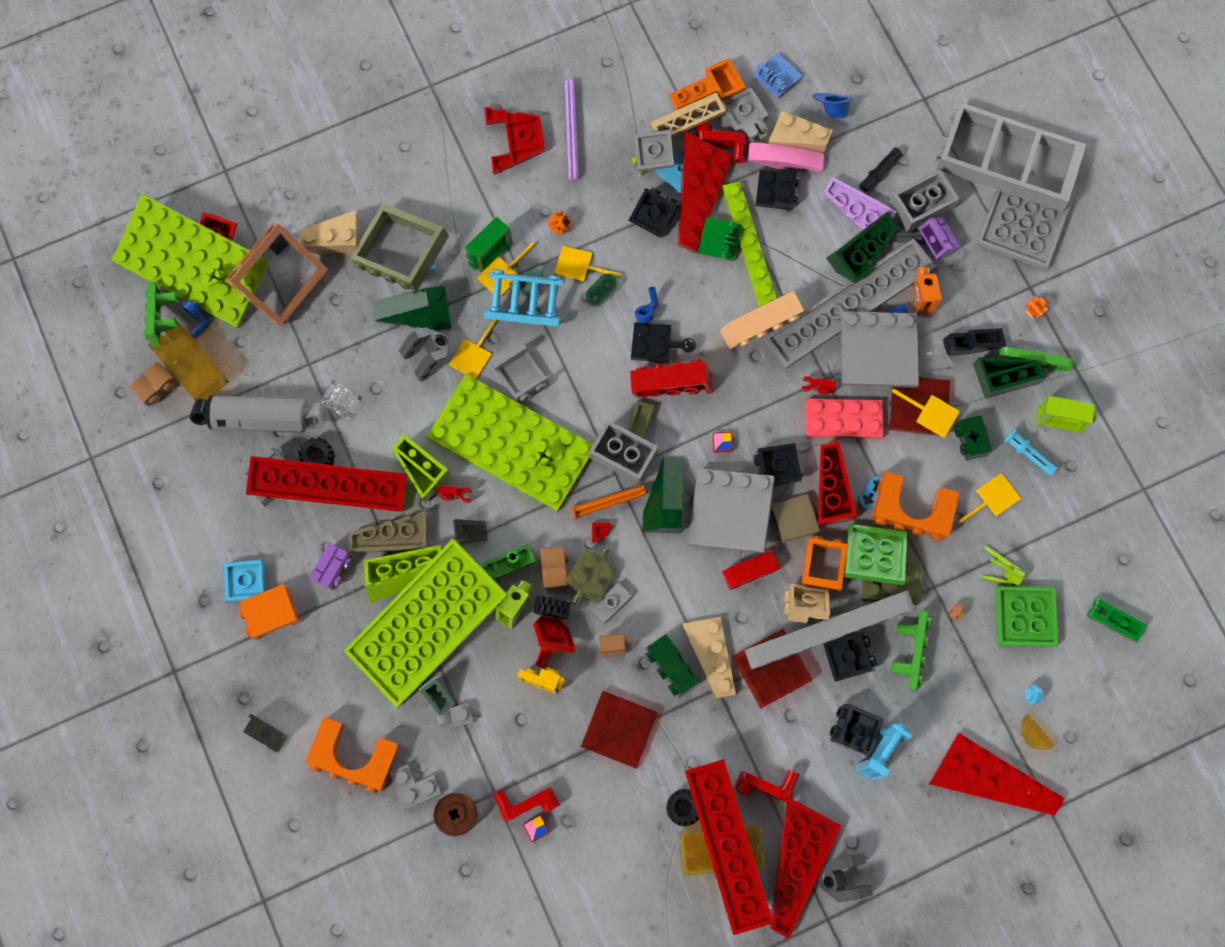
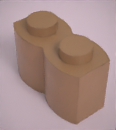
[129,362,176,407]
[540,547,570,590]
[599,633,629,658]

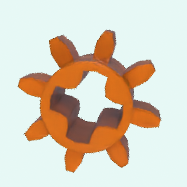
[548,211,571,235]
[1025,296,1049,319]

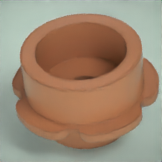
[948,603,966,621]

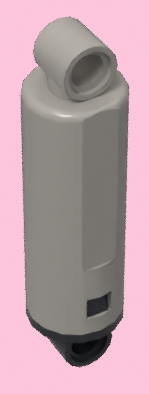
[189,395,326,433]

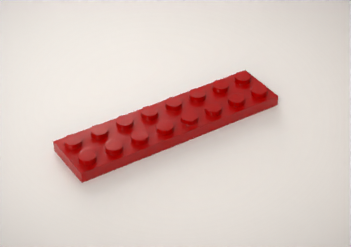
[246,456,407,512]
[685,759,773,935]

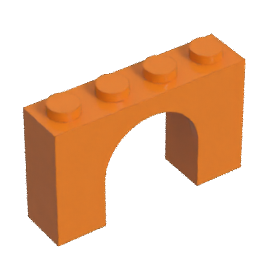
[870,471,959,541]
[305,717,401,793]

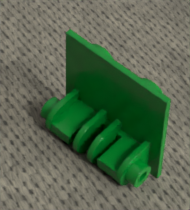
[698,217,742,261]

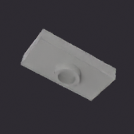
[590,582,632,624]

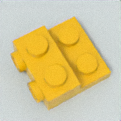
[517,667,565,694]

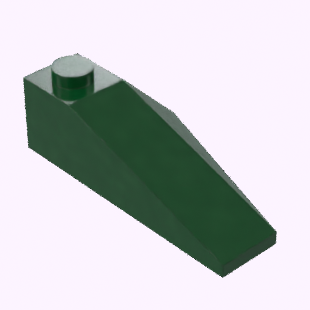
[826,212,898,283]
[373,286,452,331]
[642,457,683,533]

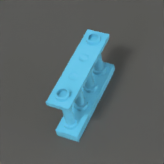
[484,269,564,327]
[855,723,912,781]

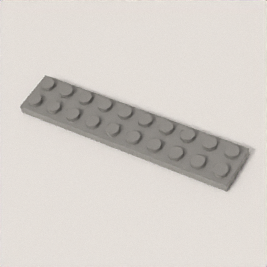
[764,238,936,369]

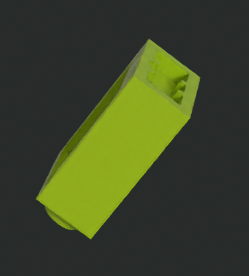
[1036,396,1097,433]

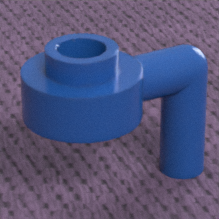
[635,286,659,323]
[182,301,209,338]

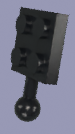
[631,322,696,363]

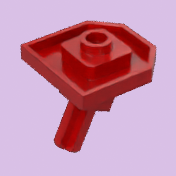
[533,616,576,668]

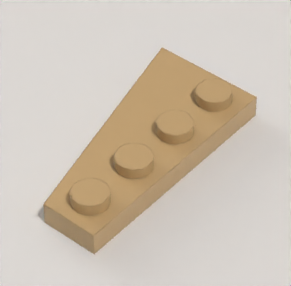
[682,617,736,699]

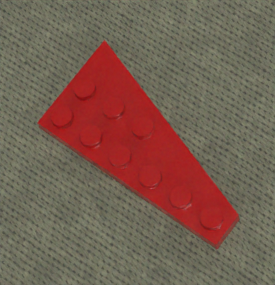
[769,797,842,938]

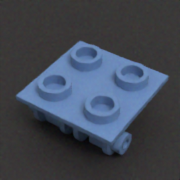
[752,53,803,99]

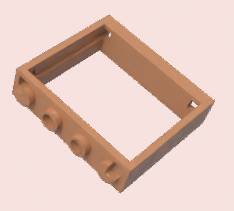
[225,223,328,326]

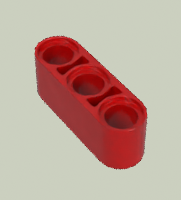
[722,550,781,590]

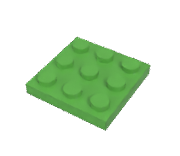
[844,524,907,585]
[995,586,1058,647]

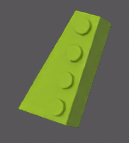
[364,545,442,604]

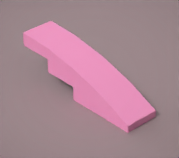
[748,143,824,173]

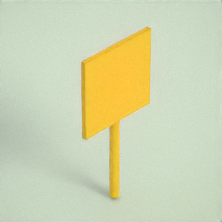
[476,242,535,297]
[554,246,622,282]
[448,320,497,379]
[892,389,960,438]
[957,473,1022,524]

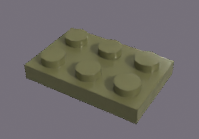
[862,563,922,603]

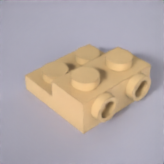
[783,583,830,623]

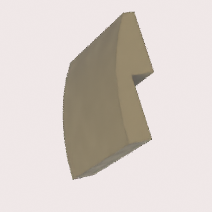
[771,494,820,543]

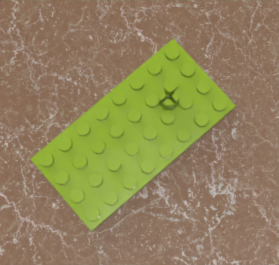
[111,194,270,328]
[426,374,593,512]
[344,539,508,708]

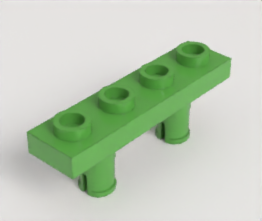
[144,281,178,348]
[480,544,536,580]
[891,610,931,692]

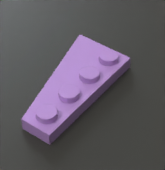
[823,177,897,230]

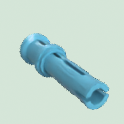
[1004,428,1058,476]

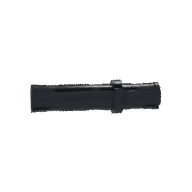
[859,147,902,193]

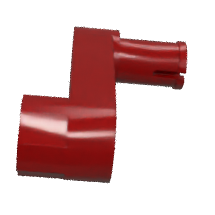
[696,122,748,164]
[733,770,800,803]
[493,787,560,823]

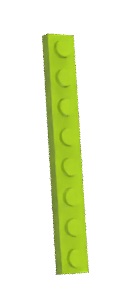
[722,181,777,307]

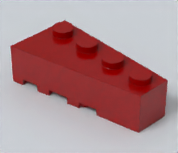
[630,360,713,398]
[818,441,857,527]

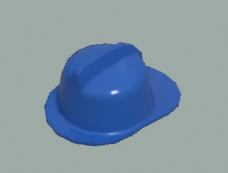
[812,93,854,118]

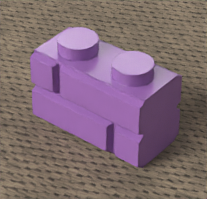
[919,216,961,260]
[310,543,352,590]

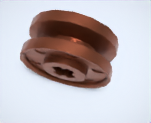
[433,793,478,837]

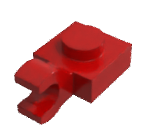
[801,376,836,395]
[437,486,472,503]

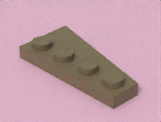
[349,511,427,553]

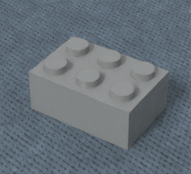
[889,169,959,231]
[589,420,658,485]

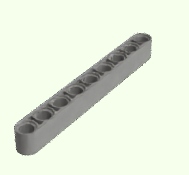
[745,591,915,669]

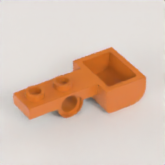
[669,58,746,110]

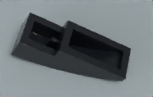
[943,328,1007,356]

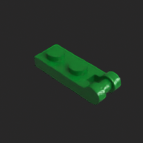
[1086,598,1147,643]

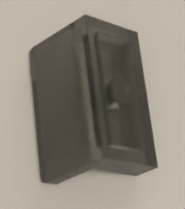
[243,713,289,753]

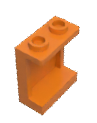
[238,584,301,640]

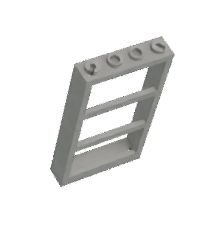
[936,102,1086,212]

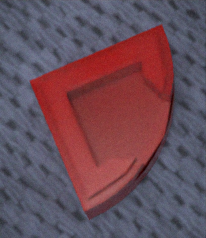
[592,523,611,543]

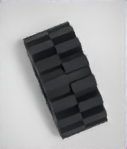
[298,437,335,465]
[533,596,571,620]
[666,789,699,826]

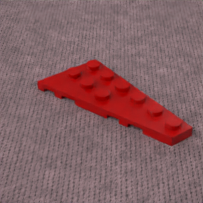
[678,132,734,252]
[928,733,1065,816]

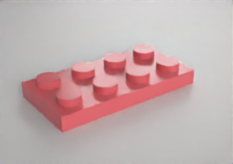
[806,399,883,439]

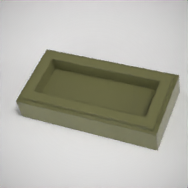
[627,400,655,439]

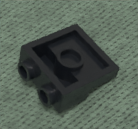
[755,169,800,210]
[628,187,680,238]
[753,443,802,487]
[823,632,877,682]
[830,704,884,757]

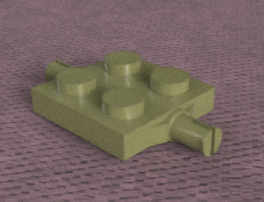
[565,547,618,606]

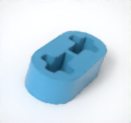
[858,476,880,510]

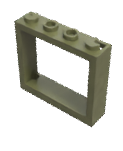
[350,203,449,291]

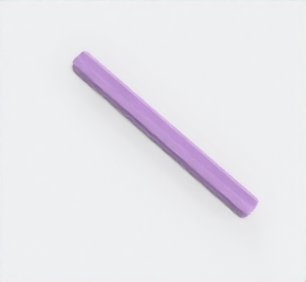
[565,80,578,181]

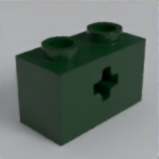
[954,415,992,461]

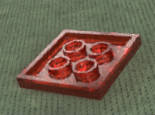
[888,377,951,436]
[732,628,813,710]
[581,690,658,769]

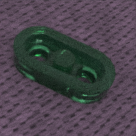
[585,274,617,307]

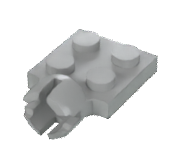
[721,88,769,143]

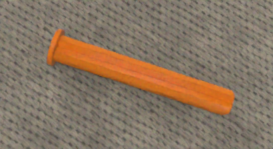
[570,485,646,520]

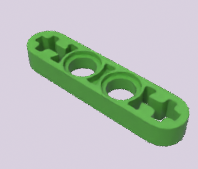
[999,347,1074,372]

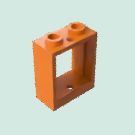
[801,536,848,593]

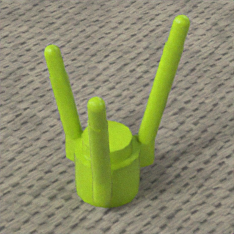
[982,546,1025,587]

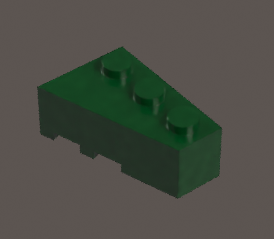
[973,357,1045,399]
[646,634,701,699]

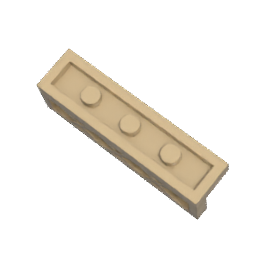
[651,92,726,137]

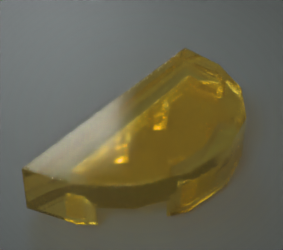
[1021,714,1055,750]

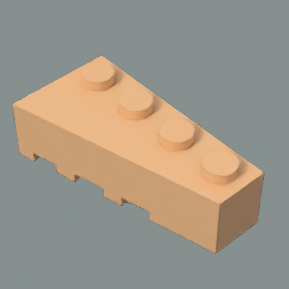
[720,291,804,350]

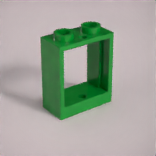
[465,217,513,273]

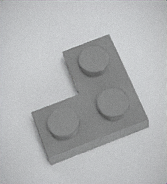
[389,764,442,810]

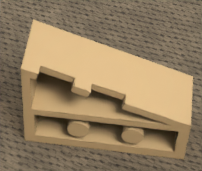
[768,111,833,153]
[300,210,360,255]

